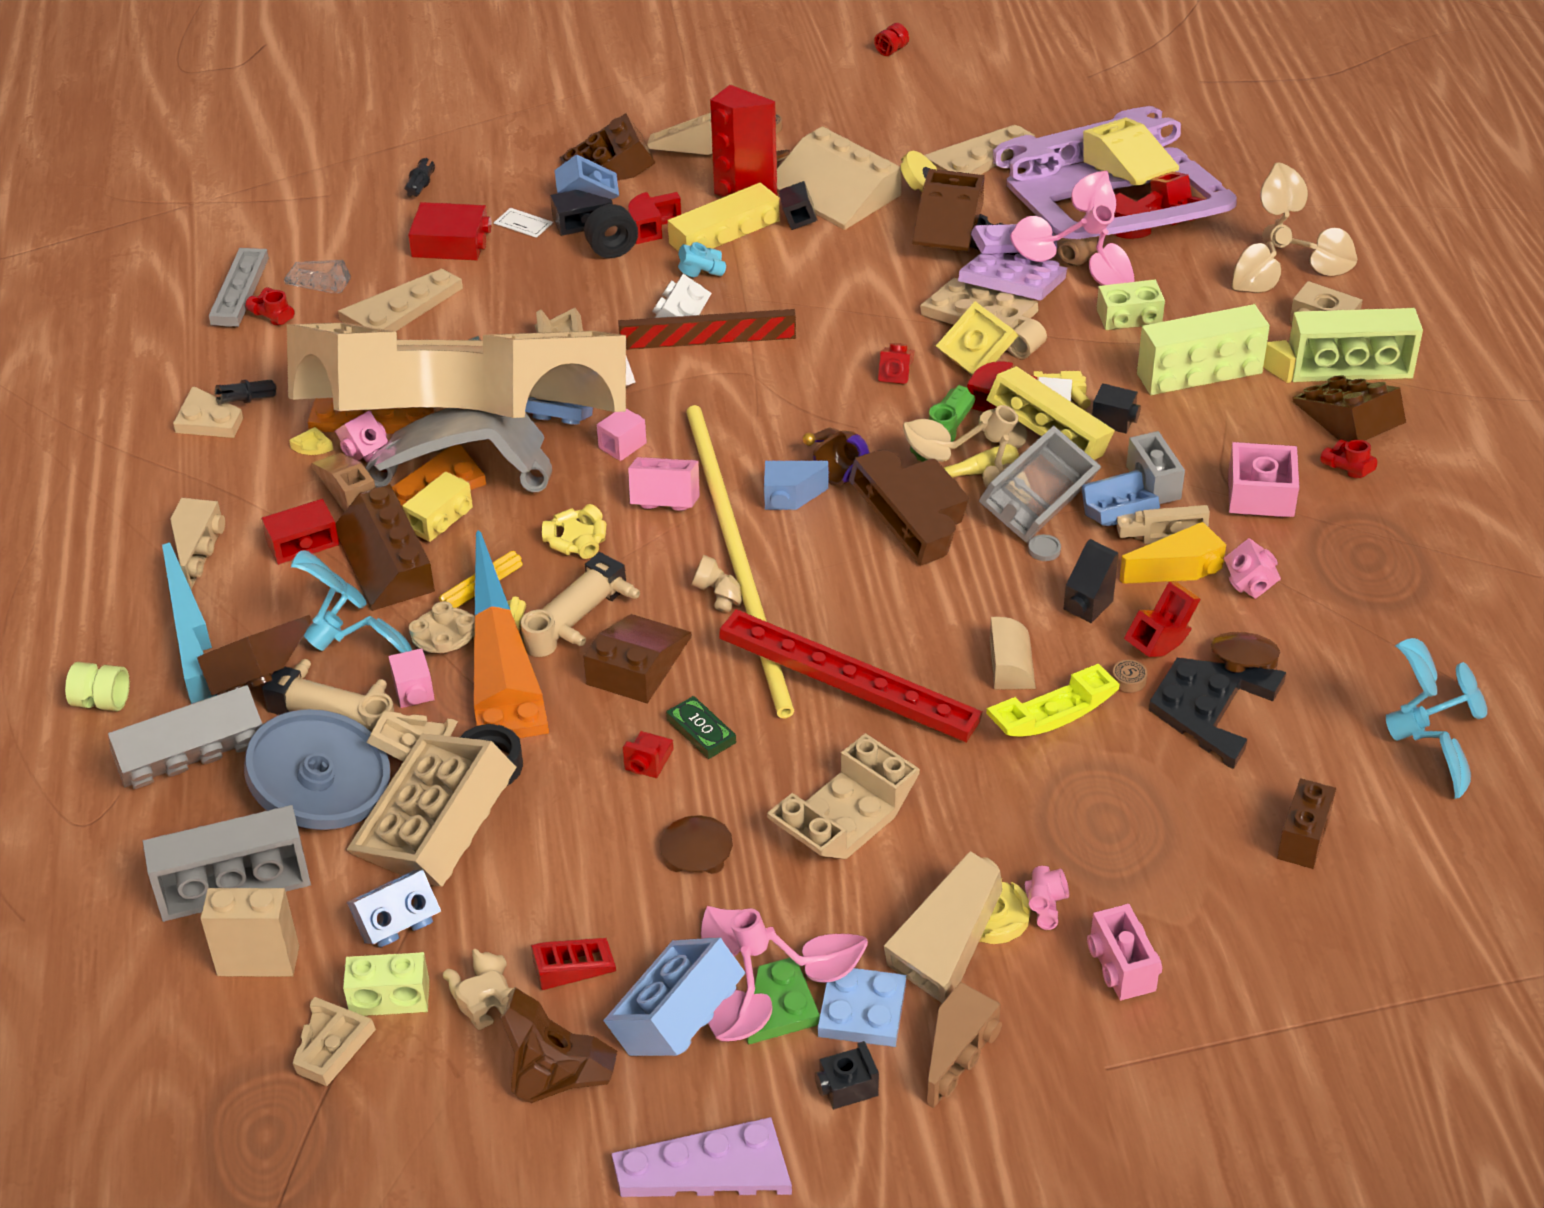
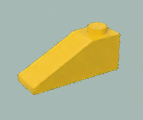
[1119,522,1227,584]

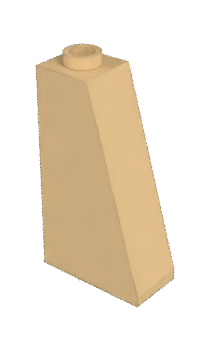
[884,851,1002,1003]

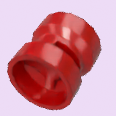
[874,23,909,56]

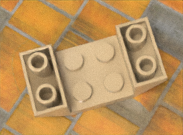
[767,733,920,859]

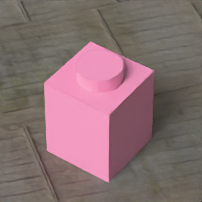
[597,409,646,461]
[389,648,435,708]

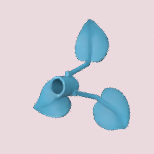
[291,550,412,653]
[1386,638,1488,799]

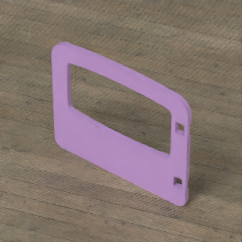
[1007,147,1237,239]

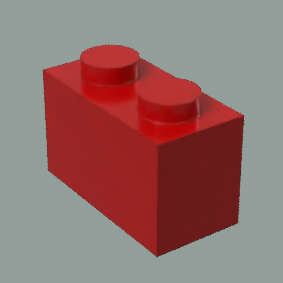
[261,498,339,565]

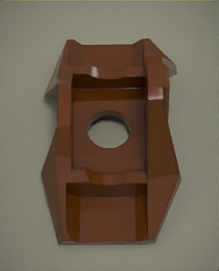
[501,987,617,1103]

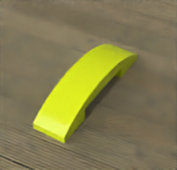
[986,664,1120,736]

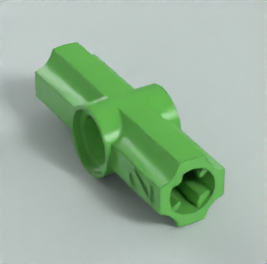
[910,385,975,462]

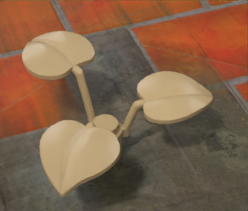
[1232,163,1358,293]
[903,405,1031,505]

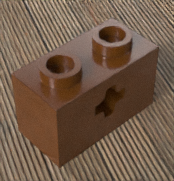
[1277,778,1336,869]

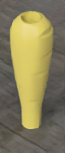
[944,444,1019,478]

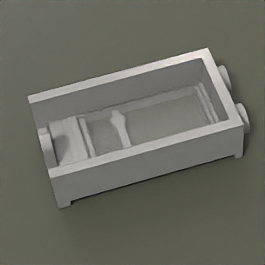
[979,426,1101,543]

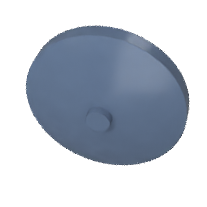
[244,709,390,830]

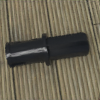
[404,158,435,197]
[215,379,277,404]

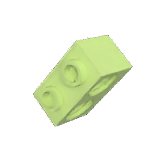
[1097,279,1165,330]
[343,952,429,1016]

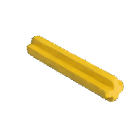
[439,551,522,608]

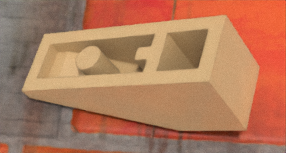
[647,112,712,155]

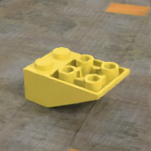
[1083,118,1179,185]

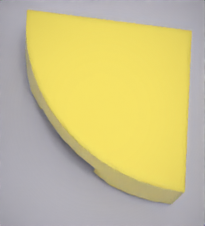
[289,427,334,455]

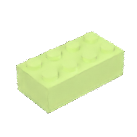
[1137,304,1270,395]
[1289,308,1423,382]

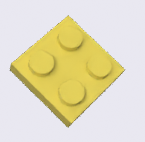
[936,301,1019,375]

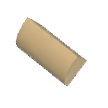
[990,617,1036,689]

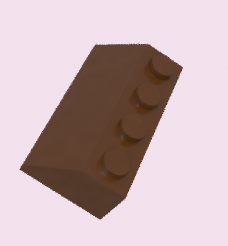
[335,484,435,611]

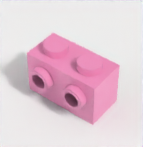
[1087,904,1162,1001]

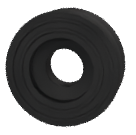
[584,204,638,258]

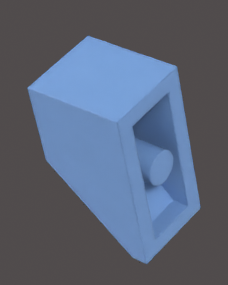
[555,154,619,199]
[764,461,829,510]

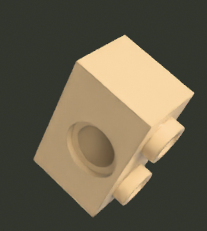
[1289,281,1363,323]

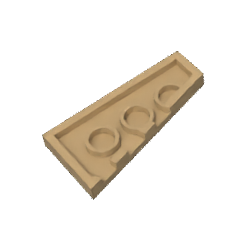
[924,125,1035,175]
[338,269,463,332]

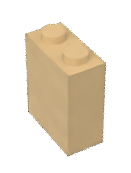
[201,888,299,976]

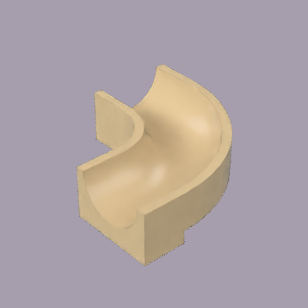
[287,323,626,418]

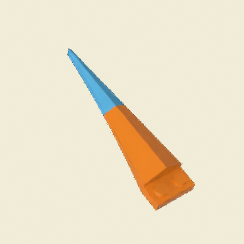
[474,530,549,738]

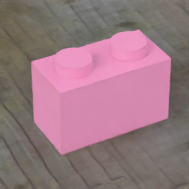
[628,457,700,510]

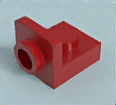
[623,731,674,779]

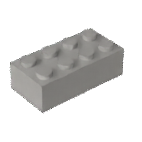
[108,685,263,789]
[143,805,311,922]

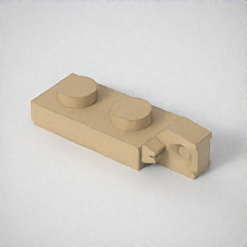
[1117,505,1210,544]

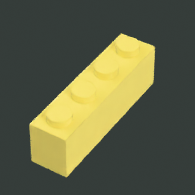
[668,183,780,252]
[987,366,1115,460]

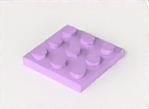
[958,253,1067,300]

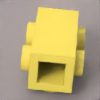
[402,471,473,542]

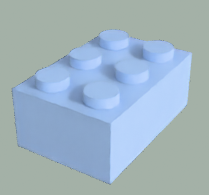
[603,938,745,1056]

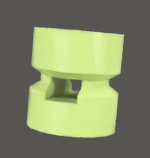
[65,662,130,711]

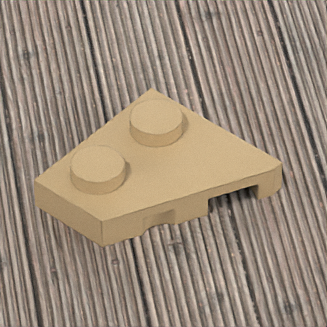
[173,387,243,438]
[367,711,458,762]
[293,997,376,1086]

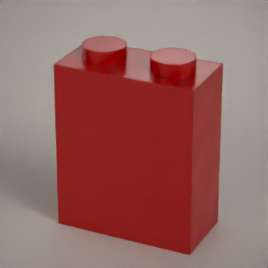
[408,202,492,261]

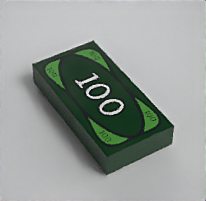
[666,696,736,759]

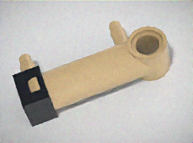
[521,552,640,657]
[262,659,394,732]

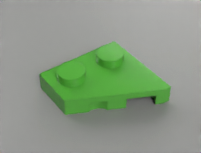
[747,958,820,1045]

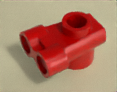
[245,287,295,325]
[1320,439,1378,478]

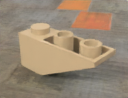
[170,498,225,590]

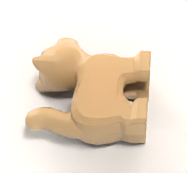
[443,949,513,1030]

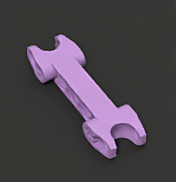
[993,106,1181,181]

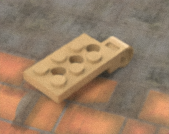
[920,278,1047,359]

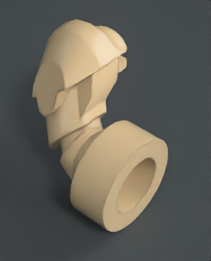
[691,555,742,613]

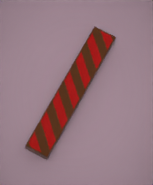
[618,309,796,350]

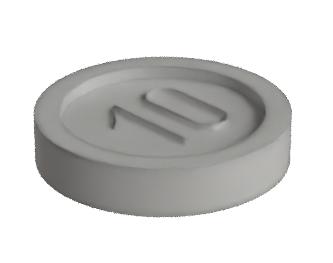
[1028,534,1061,561]

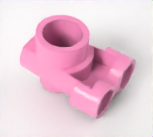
[1025,866,1069,930]

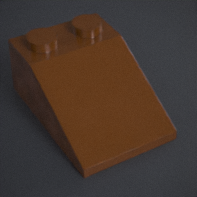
[583,614,692,704]
[197,615,312,695]

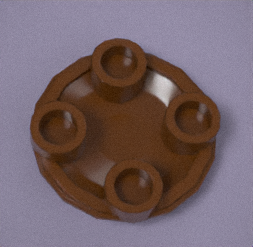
[1211,632,1280,672]
[660,815,733,874]

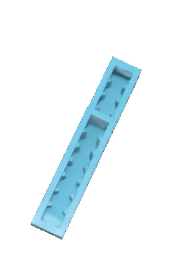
[162,542,217,704]

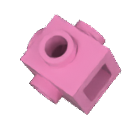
[335,410,388,463]
[1224,538,1281,599]

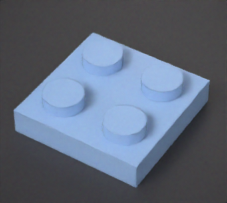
[818,968,906,1047]

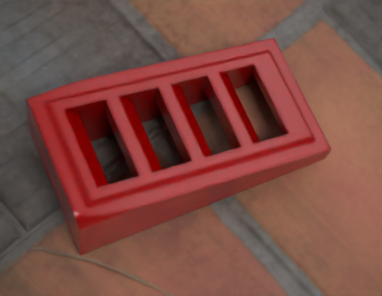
[531,938,616,990]

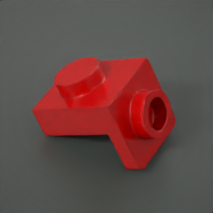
[878,343,914,384]

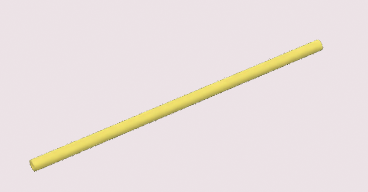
[686,405,794,718]

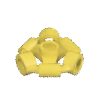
[542,504,607,559]

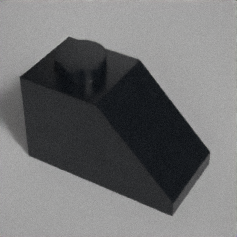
[550,190,613,236]
[1063,539,1119,623]

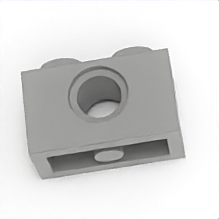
[1126,431,1185,504]

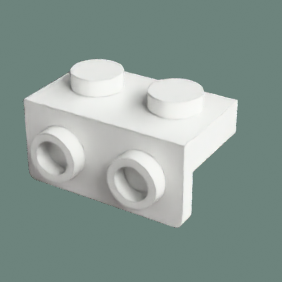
[652,274,712,318]

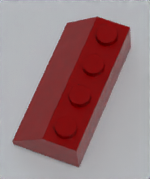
[710,85,777,197]

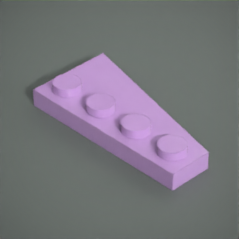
[612,1117,792,1197]

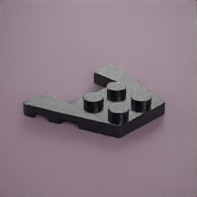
[1149,657,1286,769]

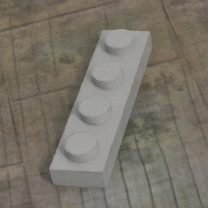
[209,248,269,327]

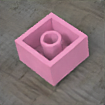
[1228,442,1299,517]

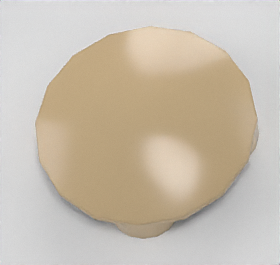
[409,601,475,653]

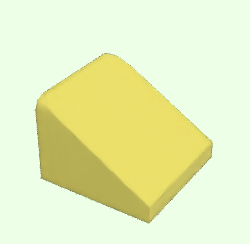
[1263,340,1296,383]

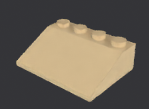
[777,126,902,230]
[347,733,517,887]

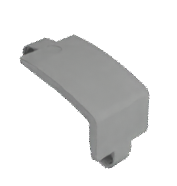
[365,408,552,492]

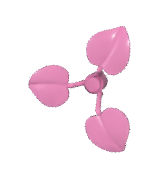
[1010,171,1134,285]
[701,906,867,1041]

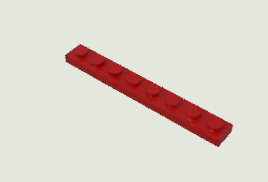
[719,609,983,743]

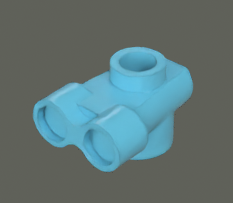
[678,242,726,277]

